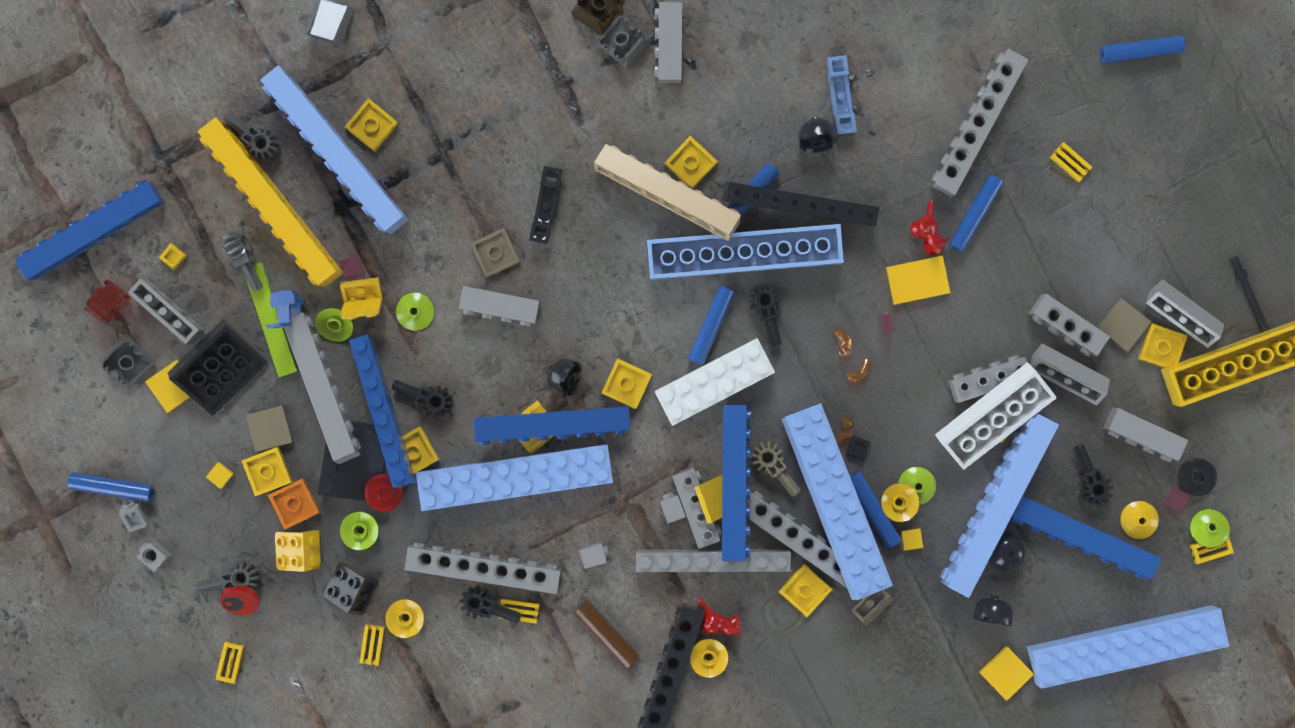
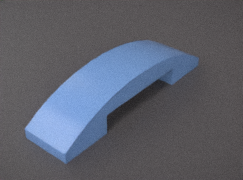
[827,55,857,135]

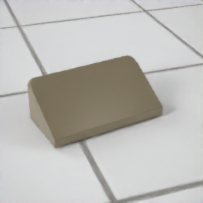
[851,590,894,626]

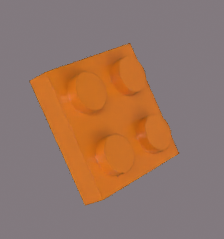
[268,478,320,530]

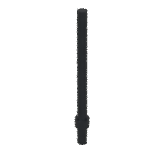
[1230,256,1270,332]

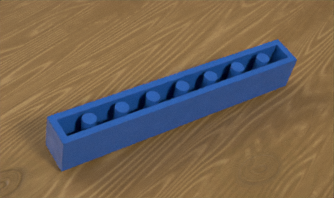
[14,181,165,281]
[349,334,416,488]
[722,405,751,562]
[473,407,630,445]
[1011,496,1162,580]

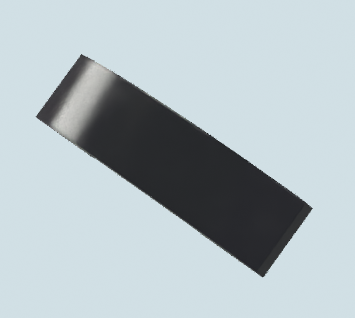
[529,166,563,244]

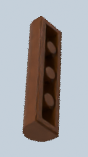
[573,599,639,669]

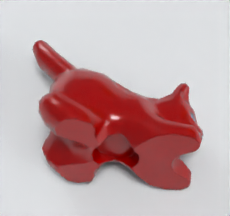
[910,199,949,256]
[697,597,742,636]

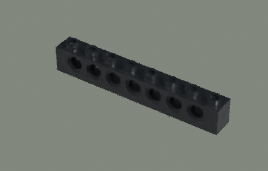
[722,182,880,226]
[637,603,705,728]

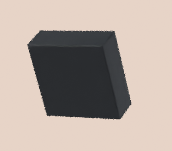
[845,435,871,460]

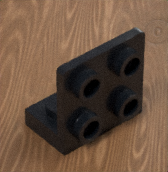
[323,562,379,615]

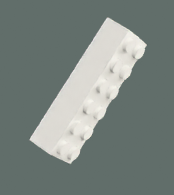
[654,338,775,426]
[935,362,1057,470]

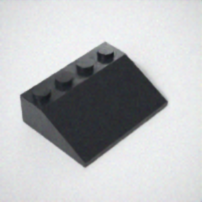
[168,319,268,416]
[317,419,385,501]

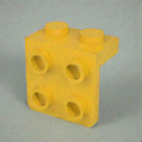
[340,277,383,320]
[275,530,321,572]

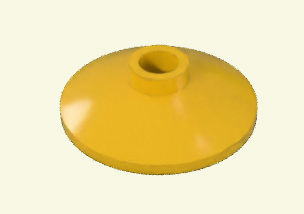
[881,483,919,522]
[1120,501,1159,539]
[385,599,424,638]
[690,639,728,678]

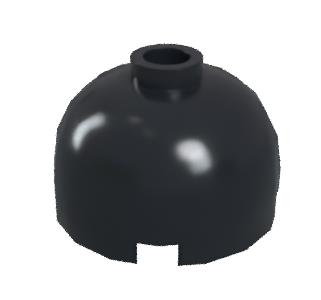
[798,117,838,153]
[546,359,582,398]
[988,532,1025,571]
[973,595,1013,626]

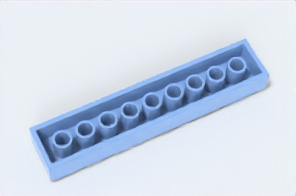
[261,65,409,234]
[647,224,844,280]
[781,403,893,600]
[940,414,1059,598]
[416,443,613,511]
[1027,605,1229,689]

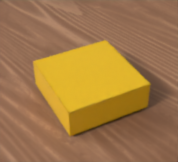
[159,243,188,270]
[206,462,234,489]
[901,528,923,551]

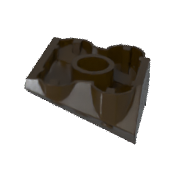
[571,0,625,35]

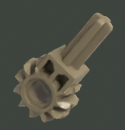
[751,441,801,496]

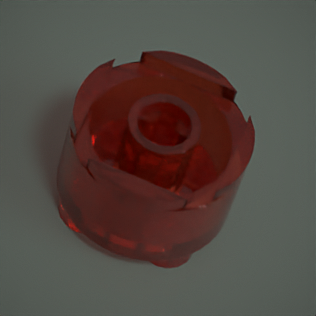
[84,279,131,324]

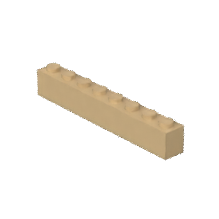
[594,144,741,241]

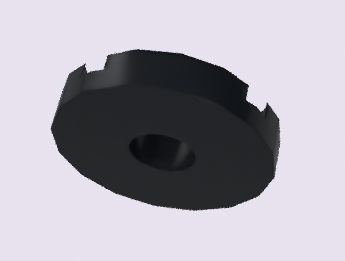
[1177,458,1217,496]

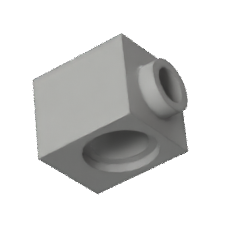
[660,492,686,523]
[137,540,172,572]
[580,542,610,569]

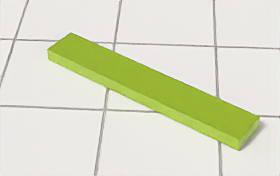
[245,262,298,377]

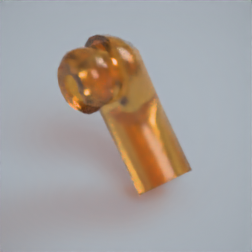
[833,328,852,357]
[847,359,871,384]
[834,417,854,445]

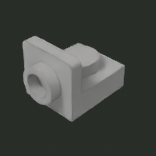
[119,500,148,532]

